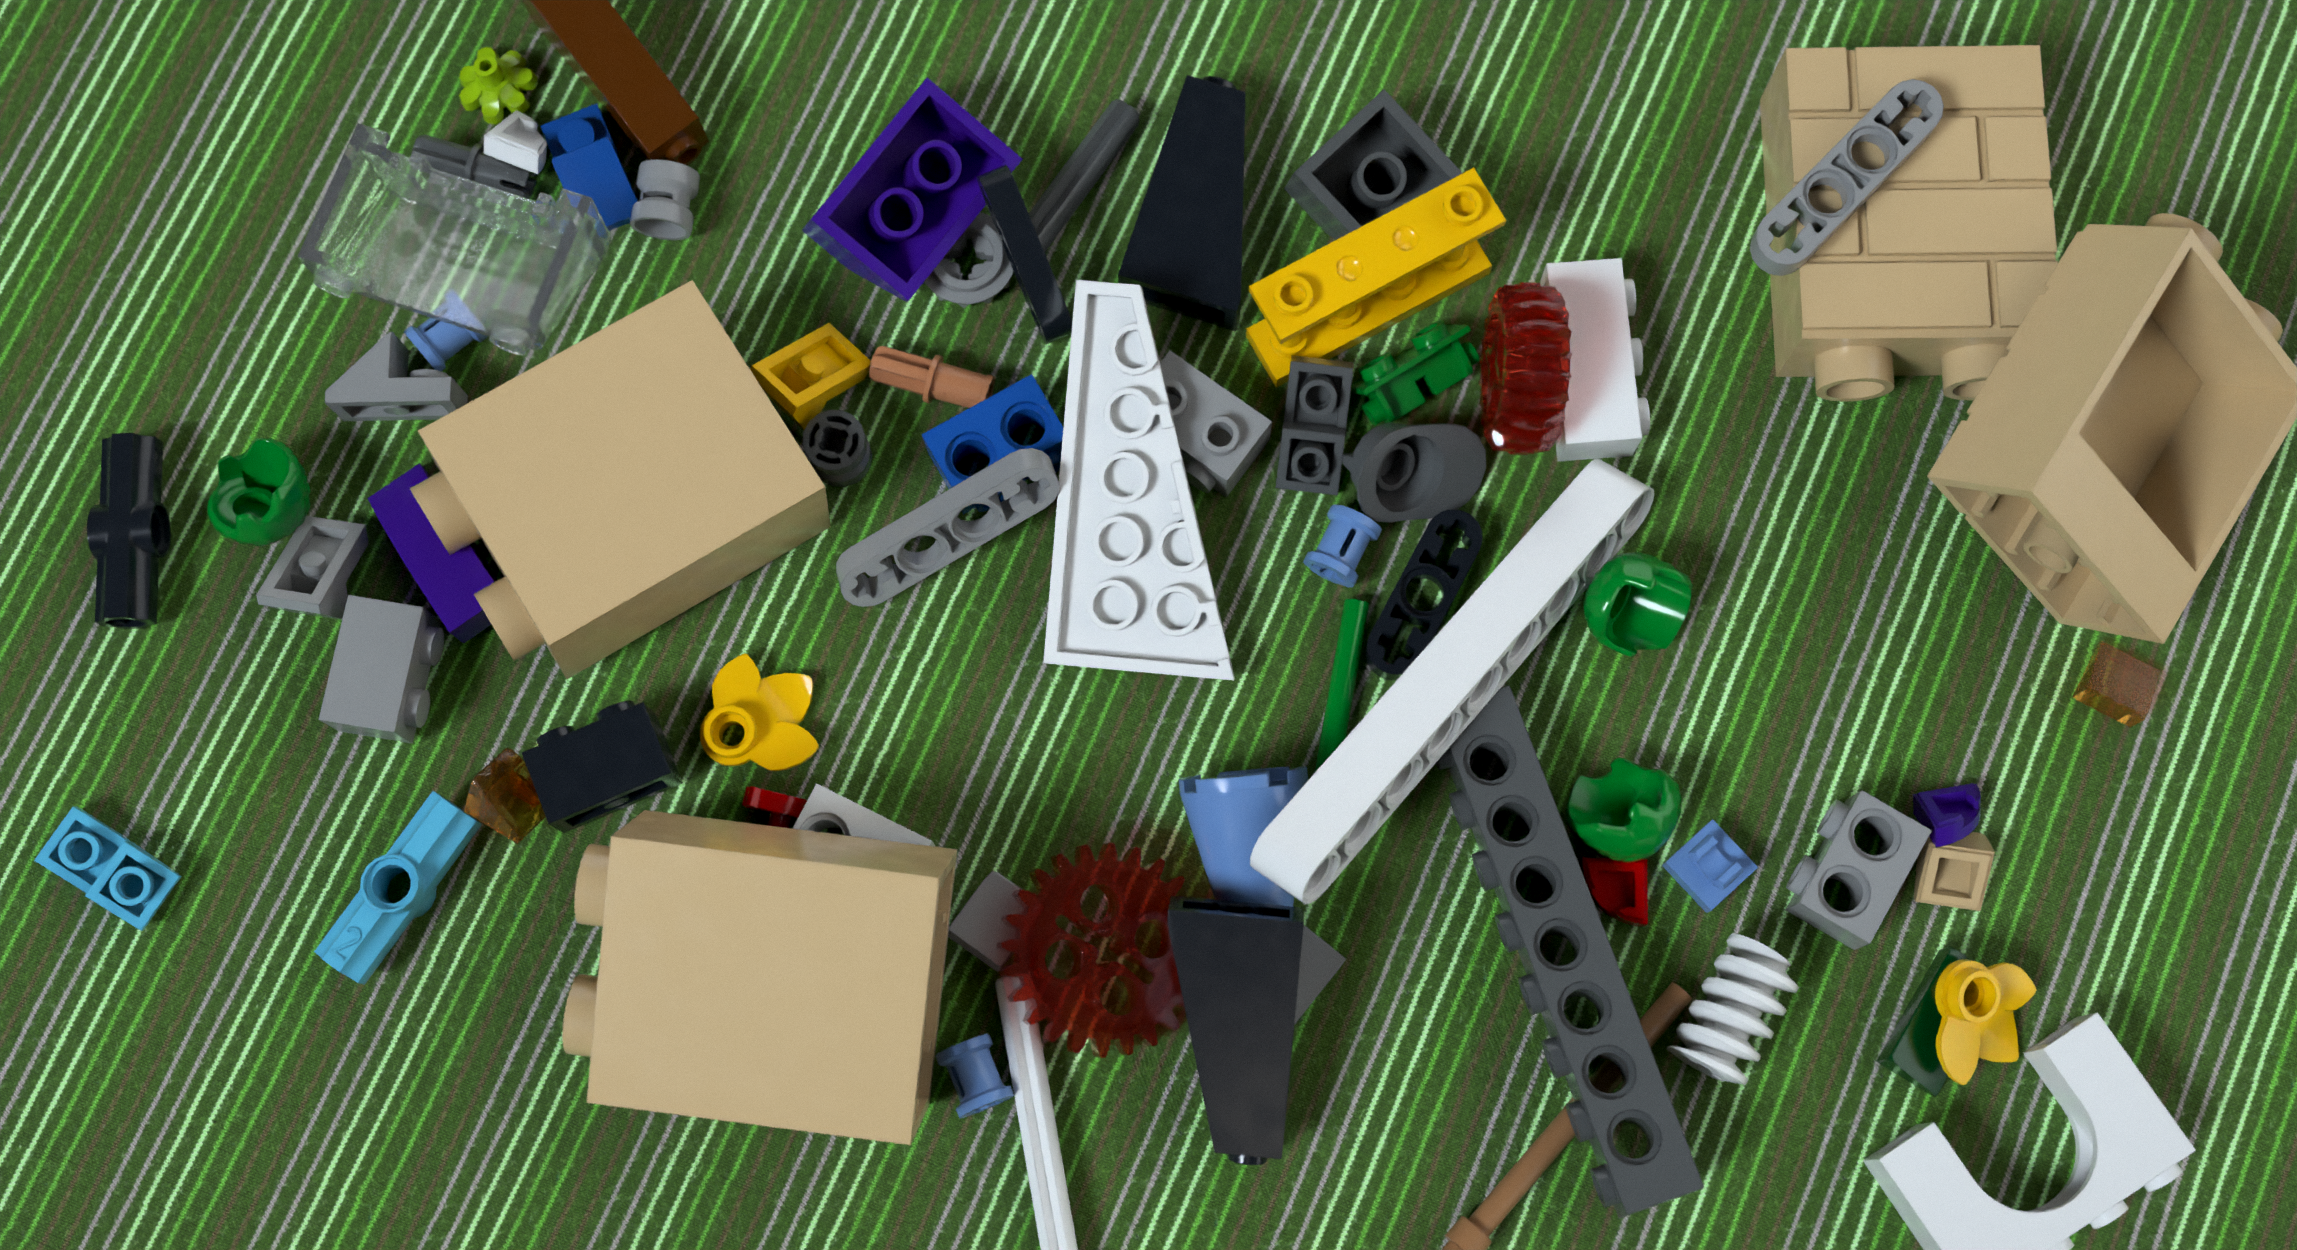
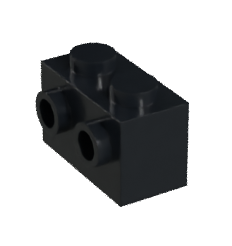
[522,701,683,833]

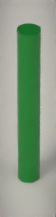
[1314,599,1369,773]

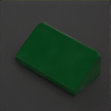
[1876,946,1970,1097]

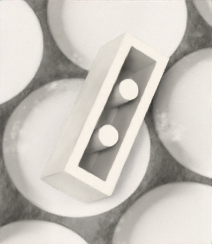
[1539,258,1650,461]

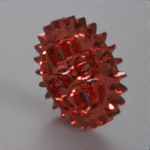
[997,842,1185,1058]

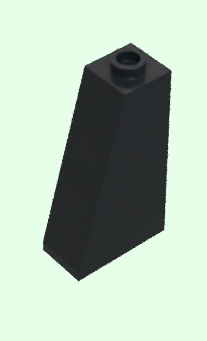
[1118,75,1246,331]
[1167,895,1304,1165]

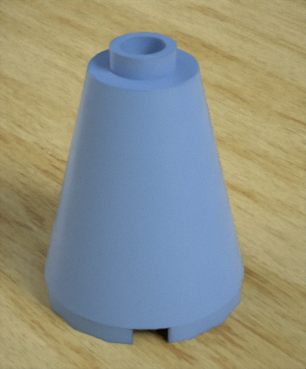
[1179,766,1308,907]

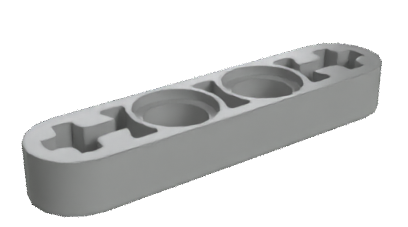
[1750,79,1944,276]
[836,448,1060,607]

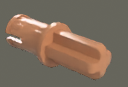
[869,346,995,408]

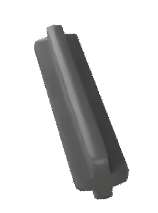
[1029,99,1140,252]

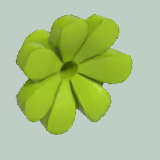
[459,47,538,124]

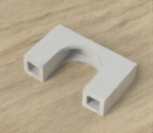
[1863,1012,2196,1250]

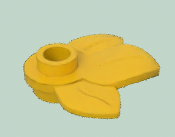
[700,653,819,771]
[1935,959,2037,1085]

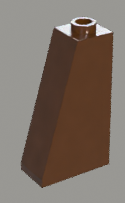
[522,0,709,166]

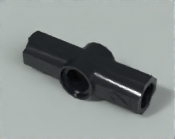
[87,433,171,629]

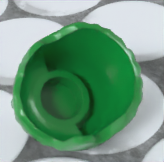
[207,438,311,546]
[1584,552,1693,657]
[1565,758,1682,863]

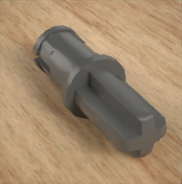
[411,135,538,203]

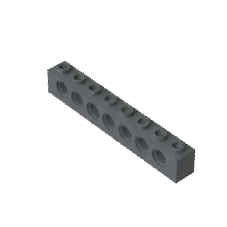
[1435,686,1704,1219]

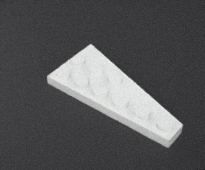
[1043,280,1235,681]

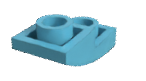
[34,806,182,931]

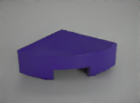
[1913,783,1981,847]

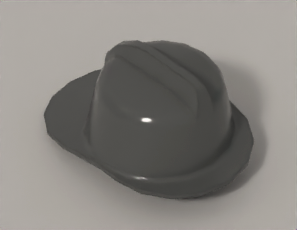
[1342,422,1486,522]

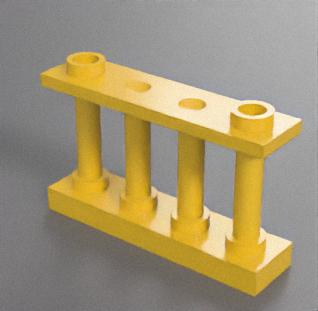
[1246,167,1506,388]

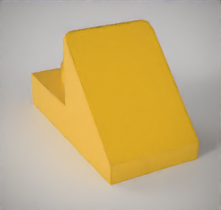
[750,323,871,430]

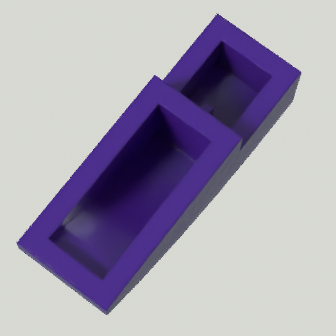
[367,463,498,643]

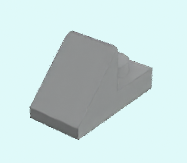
[325,332,468,421]
[256,516,368,620]

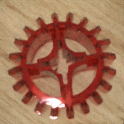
[1478,282,1573,455]

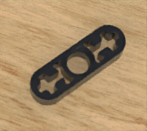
[976,164,1072,344]
[1365,509,1483,681]

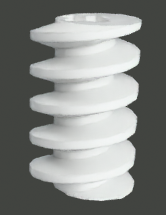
[1666,933,1799,1085]

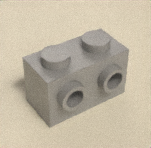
[1160,350,1272,498]
[318,595,444,744]

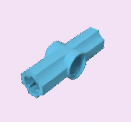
[314,791,482,985]

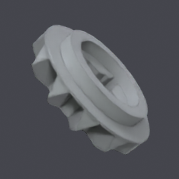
[924,212,1014,309]

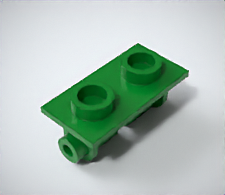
[1350,320,1480,426]

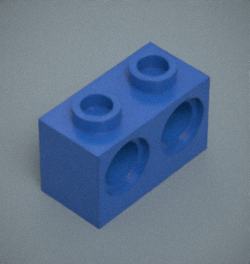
[921,374,1063,514]

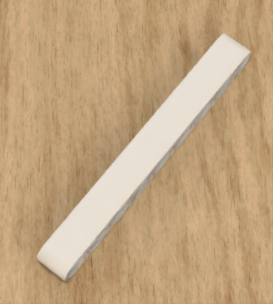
[1250,458,1654,904]

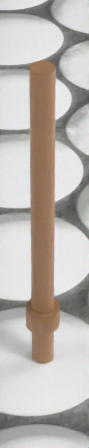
[1442,982,1692,1250]

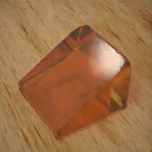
[2072,641,2160,727]
[464,747,546,844]

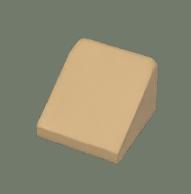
[1914,832,1995,911]

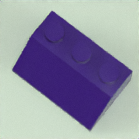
[802,78,1022,302]

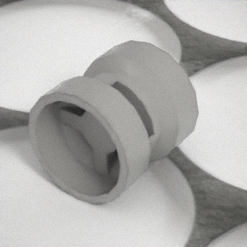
[630,160,700,240]

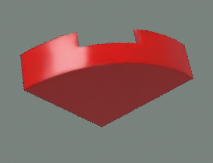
[1579,858,1648,927]

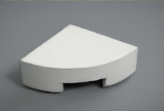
[483,110,547,174]

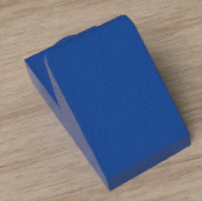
[541,103,638,239]

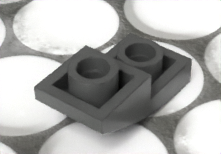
[1276,355,1354,495]

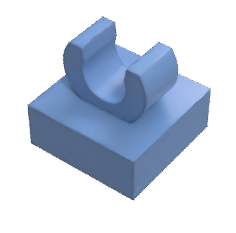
[1662,819,1758,913]

